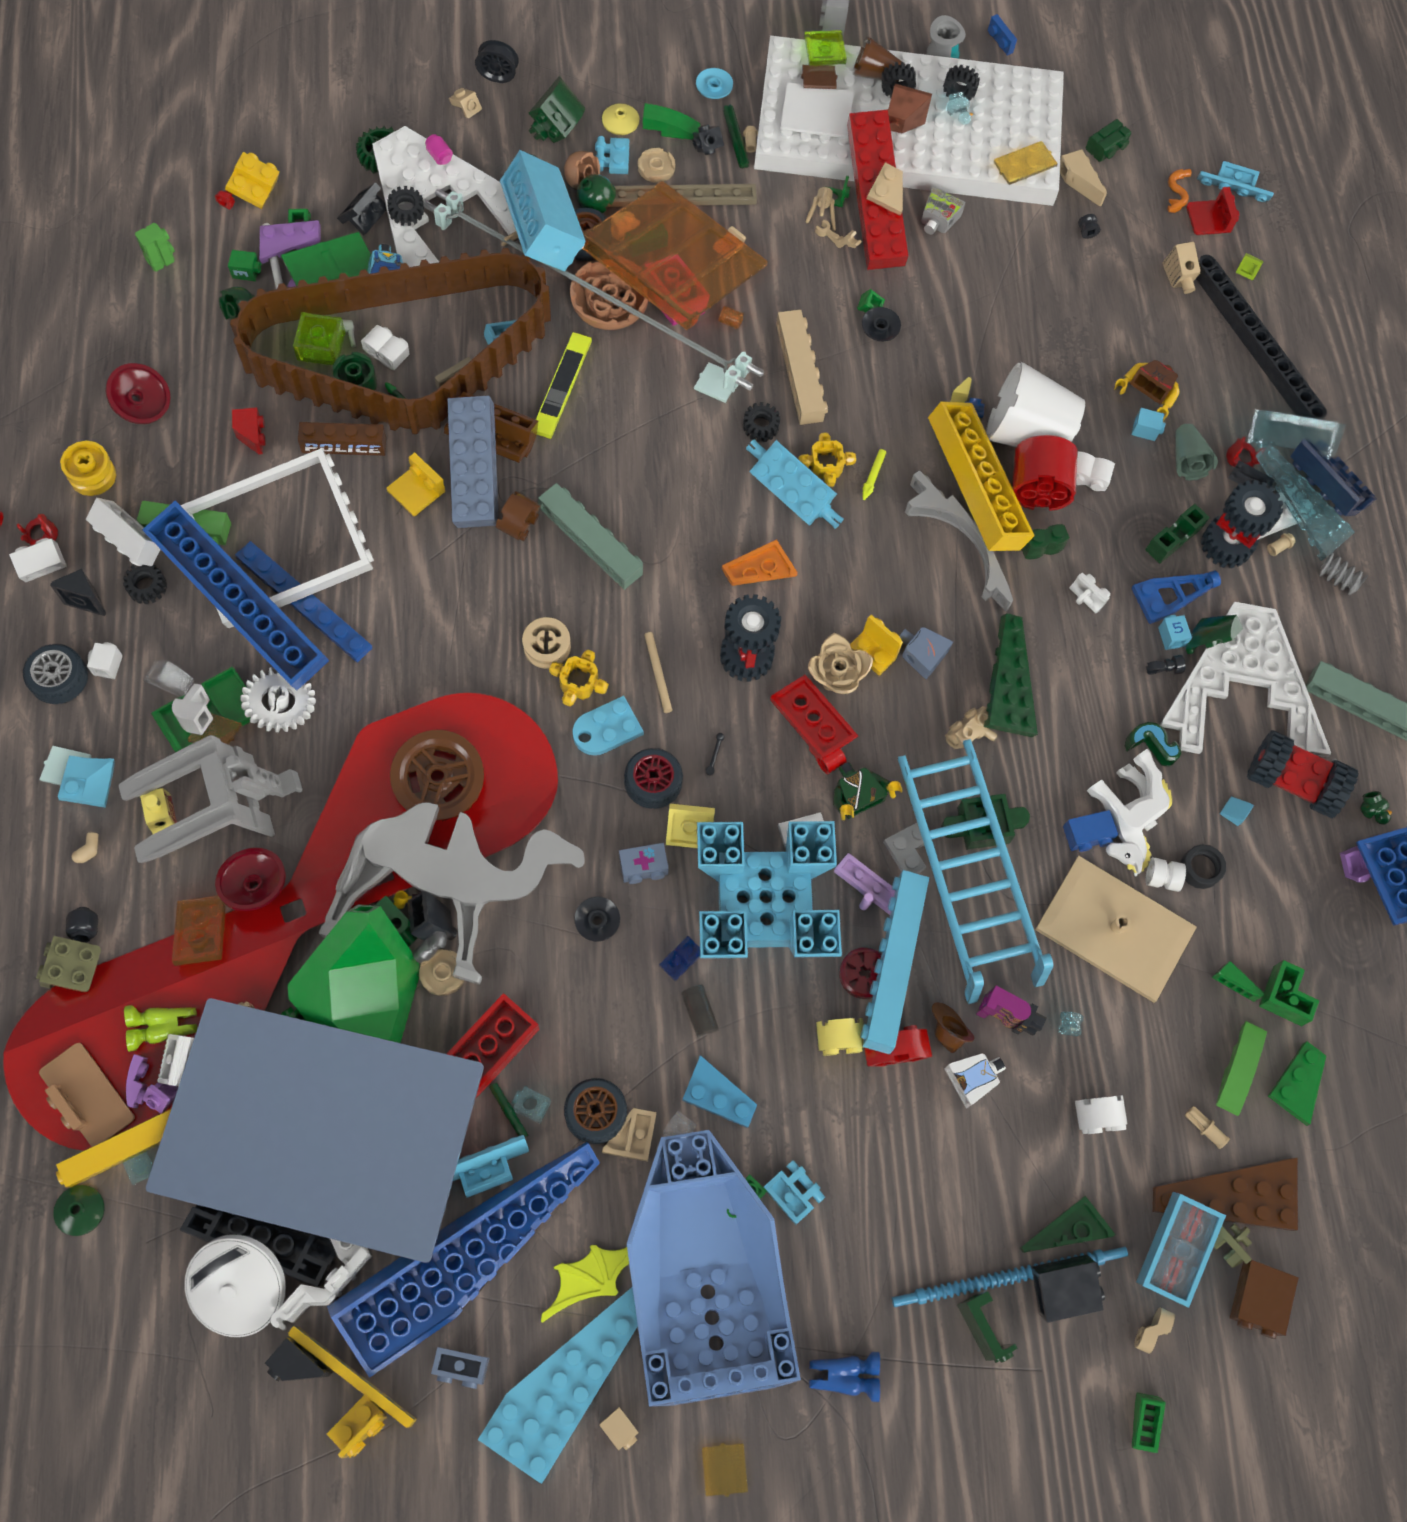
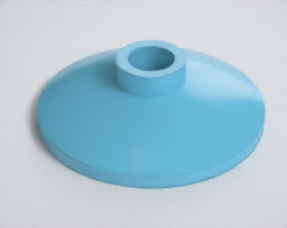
[696,68,733,99]

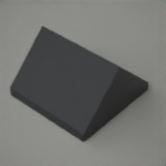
[50,569,106,616]

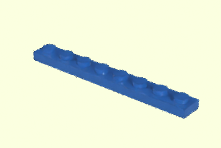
[235,541,372,663]

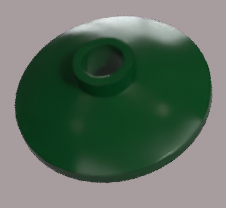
[53,1185,105,1236]

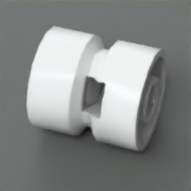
[1146,857,1186,892]

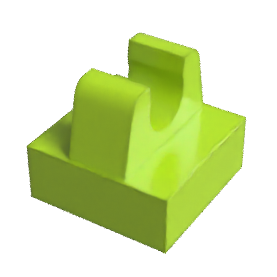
[1236,253,1264,280]

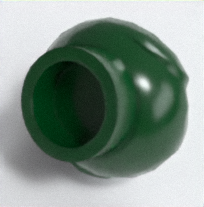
[1360,791,1392,825]

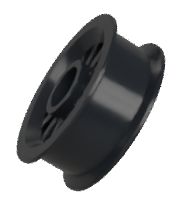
[475,40,519,83]

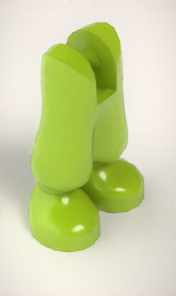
[124,1005,198,1052]

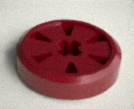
[839,948,882,999]

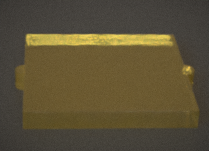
[702,1443,748,1497]

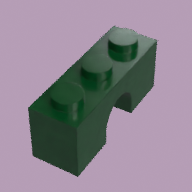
[1145,504,1210,564]

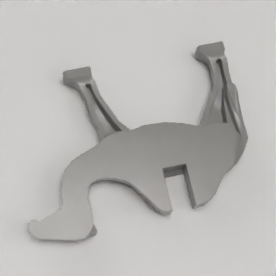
[319,803,585,985]

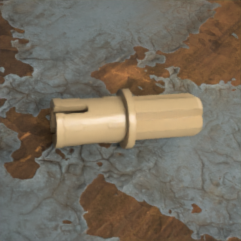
[1185,1106,1230,1149]

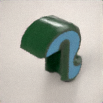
[1124,722,1181,766]

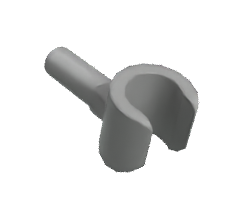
[342,320,356,348]

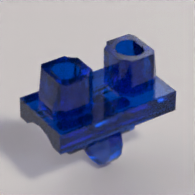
[659,936,700,982]

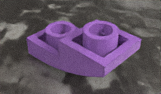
[126,1054,149,1108]

